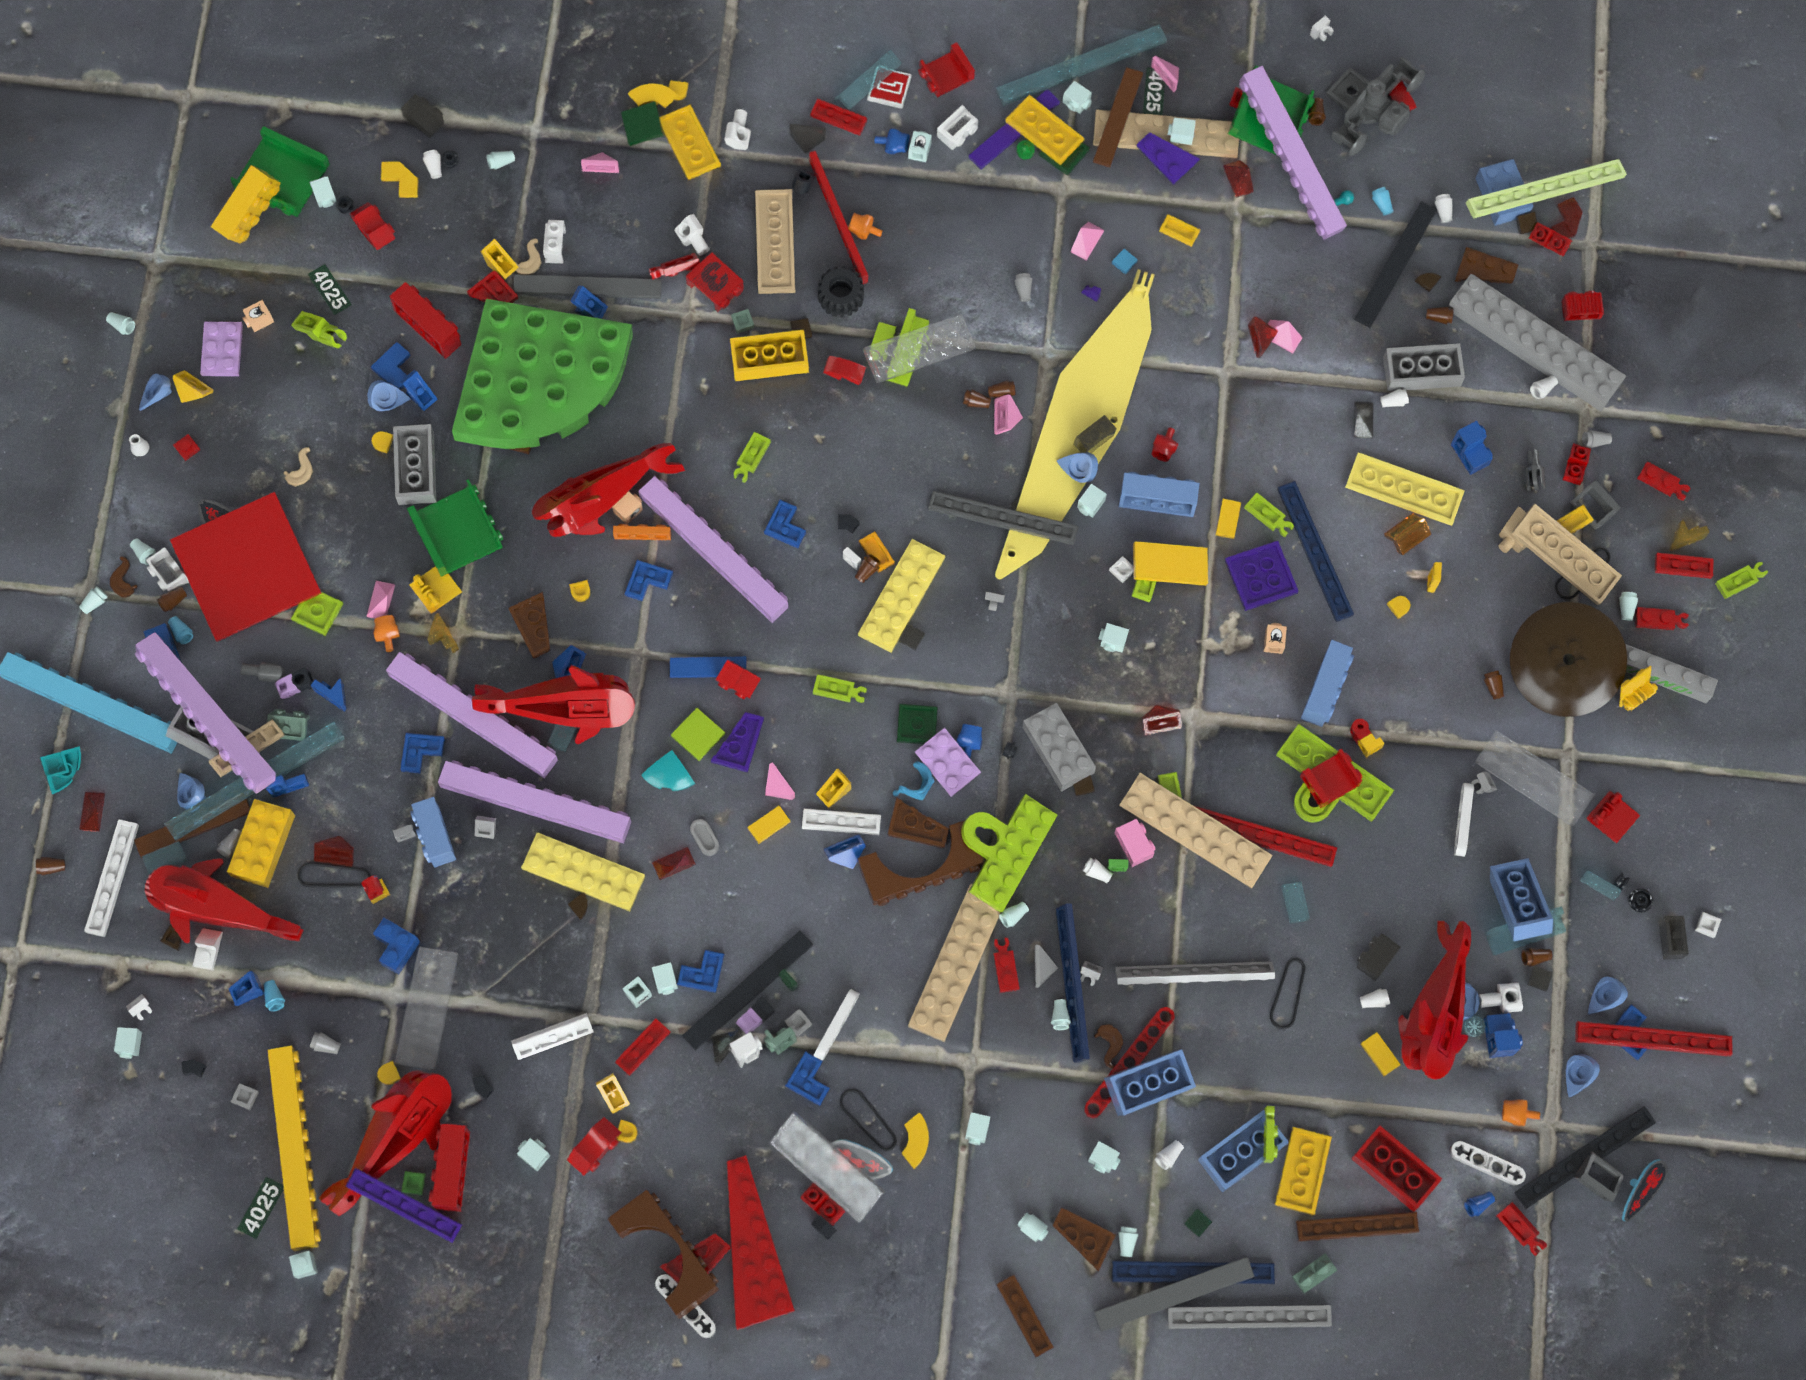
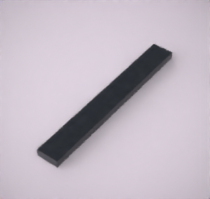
[1354,202,1437,328]
[682,931,813,1051]
[1514,1106,1656,1209]

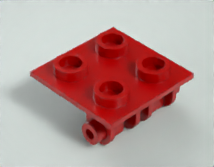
[1586,791,1640,844]

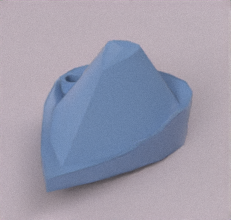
[139,374,172,410]
[367,380,410,412]
[1057,452,1098,483]
[177,773,206,811]
[1588,976,1628,1014]
[1566,1054,1600,1097]

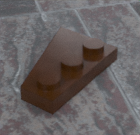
[1455,247,1519,283]
[508,592,551,659]
[888,797,949,849]
[1053,1207,1116,1272]

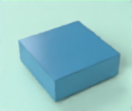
[1112,249,1138,275]

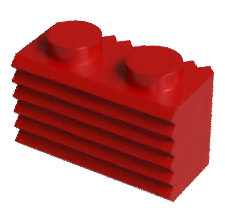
[1561,290,1604,321]

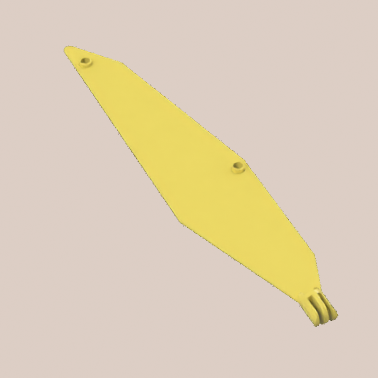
[995,269,1155,579]

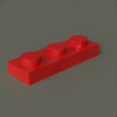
[810,98,867,136]
[1655,553,1714,579]
[615,1019,671,1076]

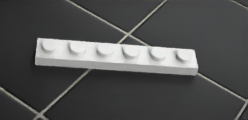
[84,819,139,937]

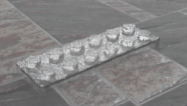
[863,314,976,383]
[1475,730,1595,827]
[395,947,459,1070]
[769,1112,885,1223]

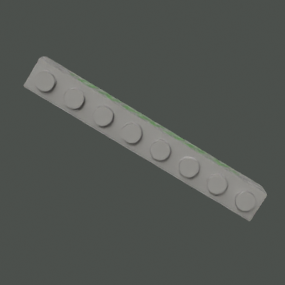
[1625,644,1718,703]

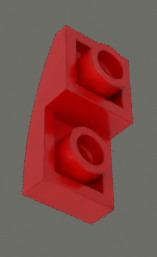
[1388,80,1417,111]
[1529,222,1573,257]
[823,356,866,385]
[1562,443,1591,485]
[800,1183,845,1226]

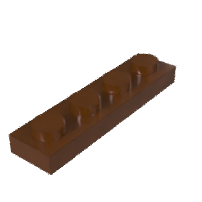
[996,1275,1054,1358]

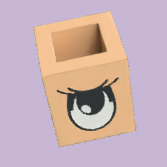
[243,300,274,332]
[612,492,643,524]
[1264,623,1287,654]

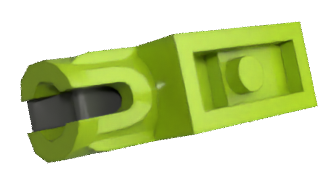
[291,311,347,348]

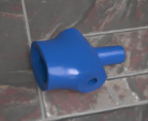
[875,129,910,154]
[957,724,983,758]

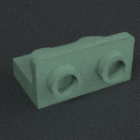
[267,709,310,741]
[764,1027,797,1055]

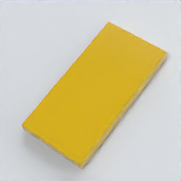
[1005,95,1084,165]
[660,104,721,180]
[1133,541,1208,586]
[1275,1127,1332,1215]

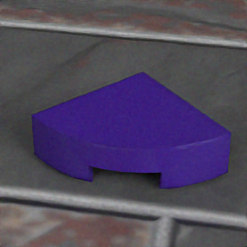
[1081,285,1101,302]

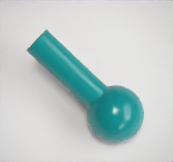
[1334,190,1354,206]

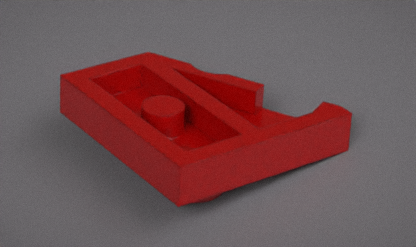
[467,270,519,303]

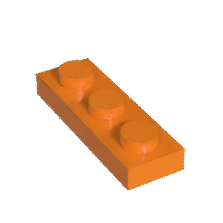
[613,524,671,540]

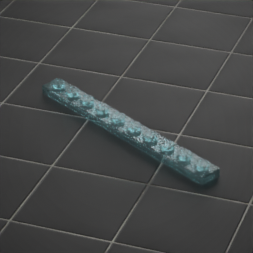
[996,25,1167,106]
[164,722,345,841]

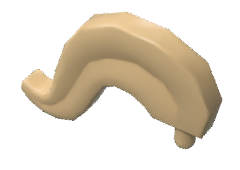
[515,239,541,275]
[284,447,313,487]

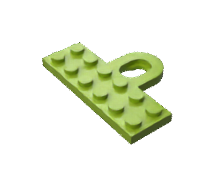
[1276,724,1394,823]
[961,794,1057,913]

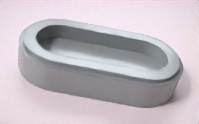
[690,819,719,856]

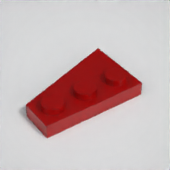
[660,1233,731,1283]

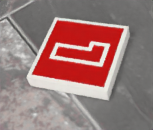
[868,67,911,109]

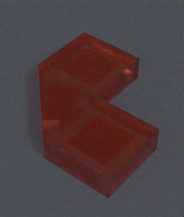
[1550,197,1583,239]

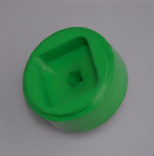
[1016,140,1035,160]

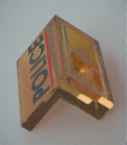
[1384,513,1432,555]

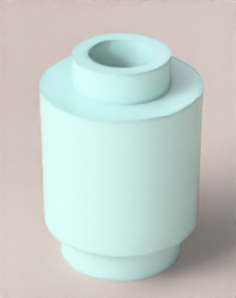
[1018,1213,1048,1242]

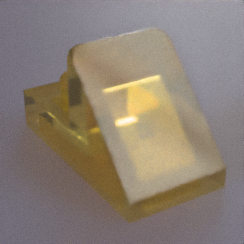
[1670,519,1709,551]
[427,613,459,653]

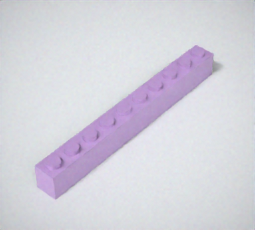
[1240,66,1347,240]
[638,476,788,623]
[135,632,276,794]
[386,652,558,779]
[438,760,631,844]

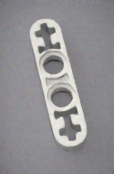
[1454,783,1474,857]
[814,989,860,1061]
[1450,1141,1526,1185]
[655,1274,716,1338]

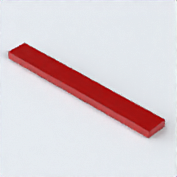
[809,151,868,284]
[1194,806,1338,867]
[1575,1021,1733,1057]

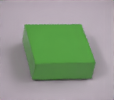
[1107,859,1128,872]
[402,1171,426,1195]

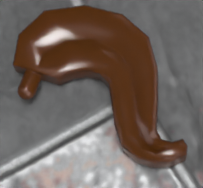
[110,556,138,598]
[1094,1024,1123,1069]

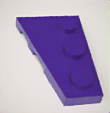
[1136,132,1200,185]
[710,712,764,773]

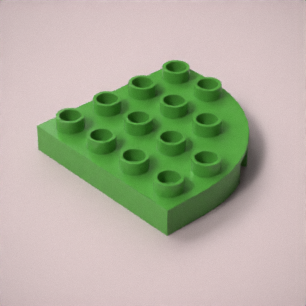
[452,299,633,449]

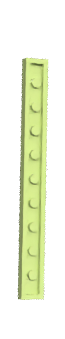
[1466,159,1627,218]

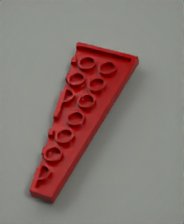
[727,1156,795,1330]

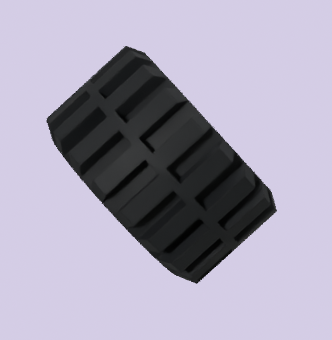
[818,266,864,318]

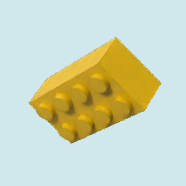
[211,165,281,244]
[730,330,809,381]
[227,799,295,888]

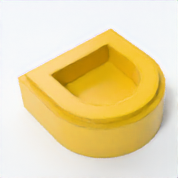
[669,80,688,101]
[372,431,394,453]
[569,580,590,602]
[1387,596,1410,619]
[377,1061,401,1085]
[617,1120,638,1143]

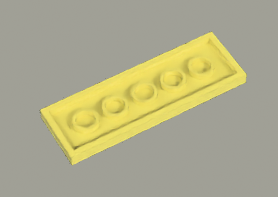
[1345,452,1465,526]
[858,539,945,653]
[521,833,645,911]

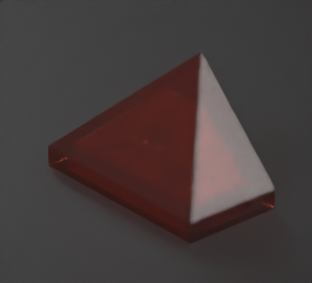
[1223,160,1254,198]
[1248,317,1278,358]
[1142,705,1182,736]
[79,792,105,832]
[314,835,354,867]
[652,847,696,880]

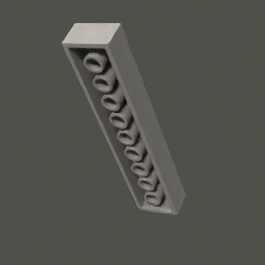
[1448,274,1626,412]

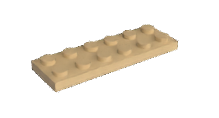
[755,189,795,294]
[1511,504,1622,605]

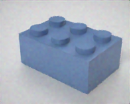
[1475,159,1533,226]
[410,797,457,868]

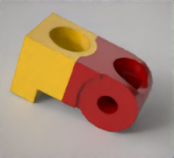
[1350,719,1384,757]
[361,875,390,904]

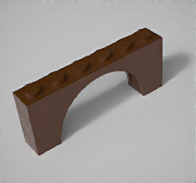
[857,820,984,906]
[607,1190,719,1320]

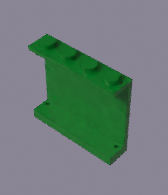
[1228,65,1315,157]
[230,126,330,217]
[407,479,503,577]

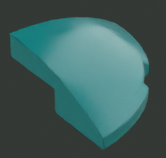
[40,746,81,794]
[641,750,695,791]

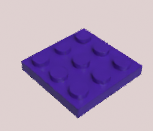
[1224,541,1299,611]

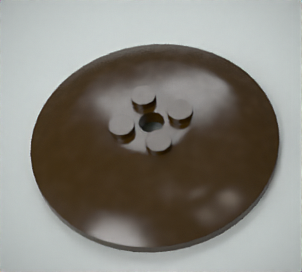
[1510,602,1627,717]

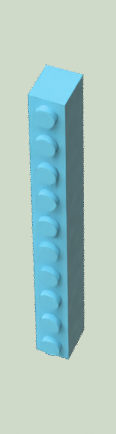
[0,652,178,754]

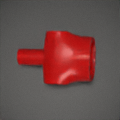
[1151,427,1179,462]

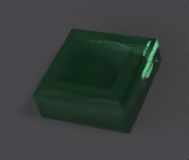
[779,969,798,992]
[1184,1209,1212,1238]

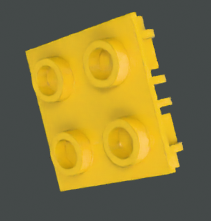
[409,566,462,614]
[1619,666,1658,711]

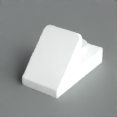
[193,928,223,970]

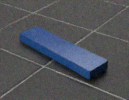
[670,656,747,678]

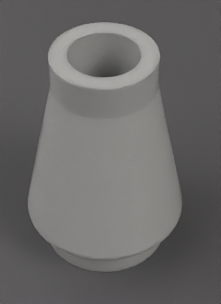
[1014,273,1032,302]
[1582,430,1612,448]
[217,828,241,858]
[310,1032,341,1055]

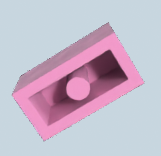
[1115,819,1155,867]

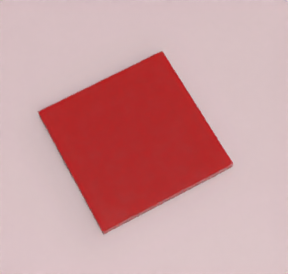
[170,492,322,642]

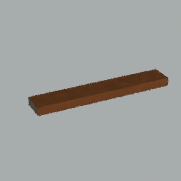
[1093,67,1143,168]
[134,794,250,859]
[1296,1212,1419,1242]

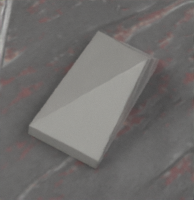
[1034,945,1058,988]

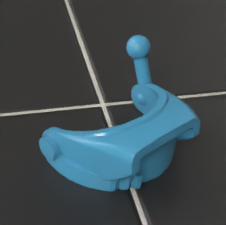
[893,761,935,800]

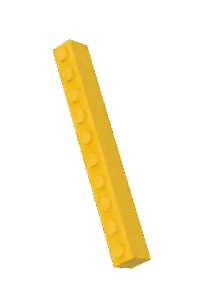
[268,1046,321,1251]

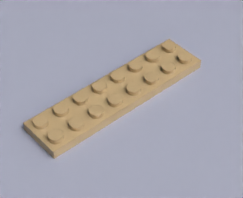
[1093,110,1239,158]
[1119,773,1273,889]
[908,884,1001,1042]

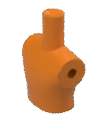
[848,213,883,239]
[374,615,400,652]
[1502,1099,1540,1126]

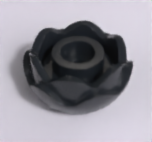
[1628,889,1654,913]

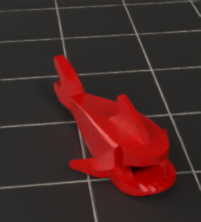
[532,443,685,537]
[472,665,635,744]
[145,858,304,944]
[1398,921,1471,1079]
[318,1070,452,1216]

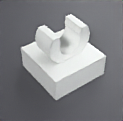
[1310,16,1333,41]
[126,994,152,1020]

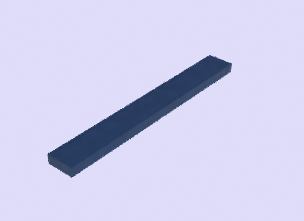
[1277,481,1354,622]
[1056,904,1090,1063]
[1112,1261,1275,1284]

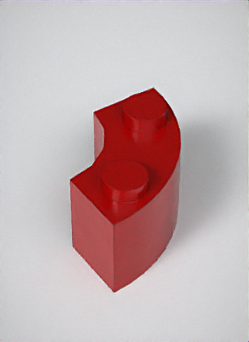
[350,202,395,250]
[567,1117,622,1176]

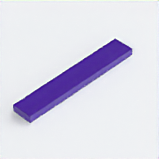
[969,89,1060,170]
[345,1168,462,1243]

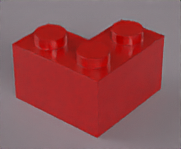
[716,659,761,700]

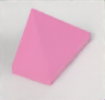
[1151,56,1179,92]
[581,152,619,173]
[1071,222,1104,260]
[1261,320,1302,353]
[994,394,1023,435]
[367,581,395,619]
[765,762,795,800]

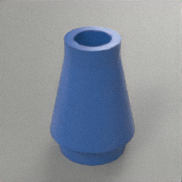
[1464,1191,1495,1217]

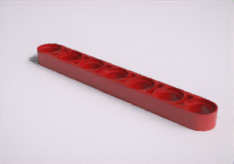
[1084,1007,1175,1119]

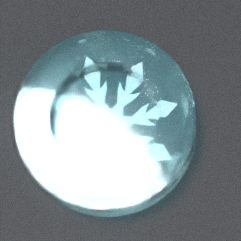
[1465,1016,1486,1037]

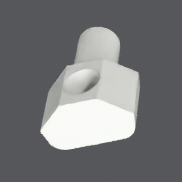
[725,109,751,150]
[674,214,710,256]
[1479,982,1523,1013]

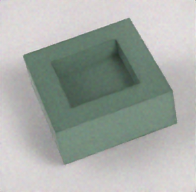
[731,309,755,333]

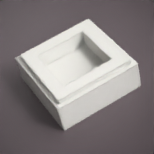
[843,547,861,570]
[1109,556,1134,583]
[1695,912,1721,938]

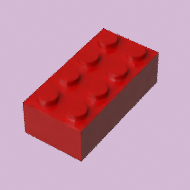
[389,282,462,359]
[429,1124,470,1212]
[1351,1125,1443,1212]

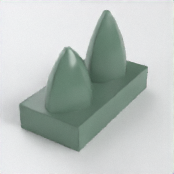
[1292,1253,1337,1294]

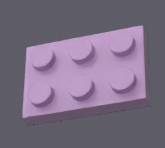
[200,322,243,376]
[915,728,981,797]

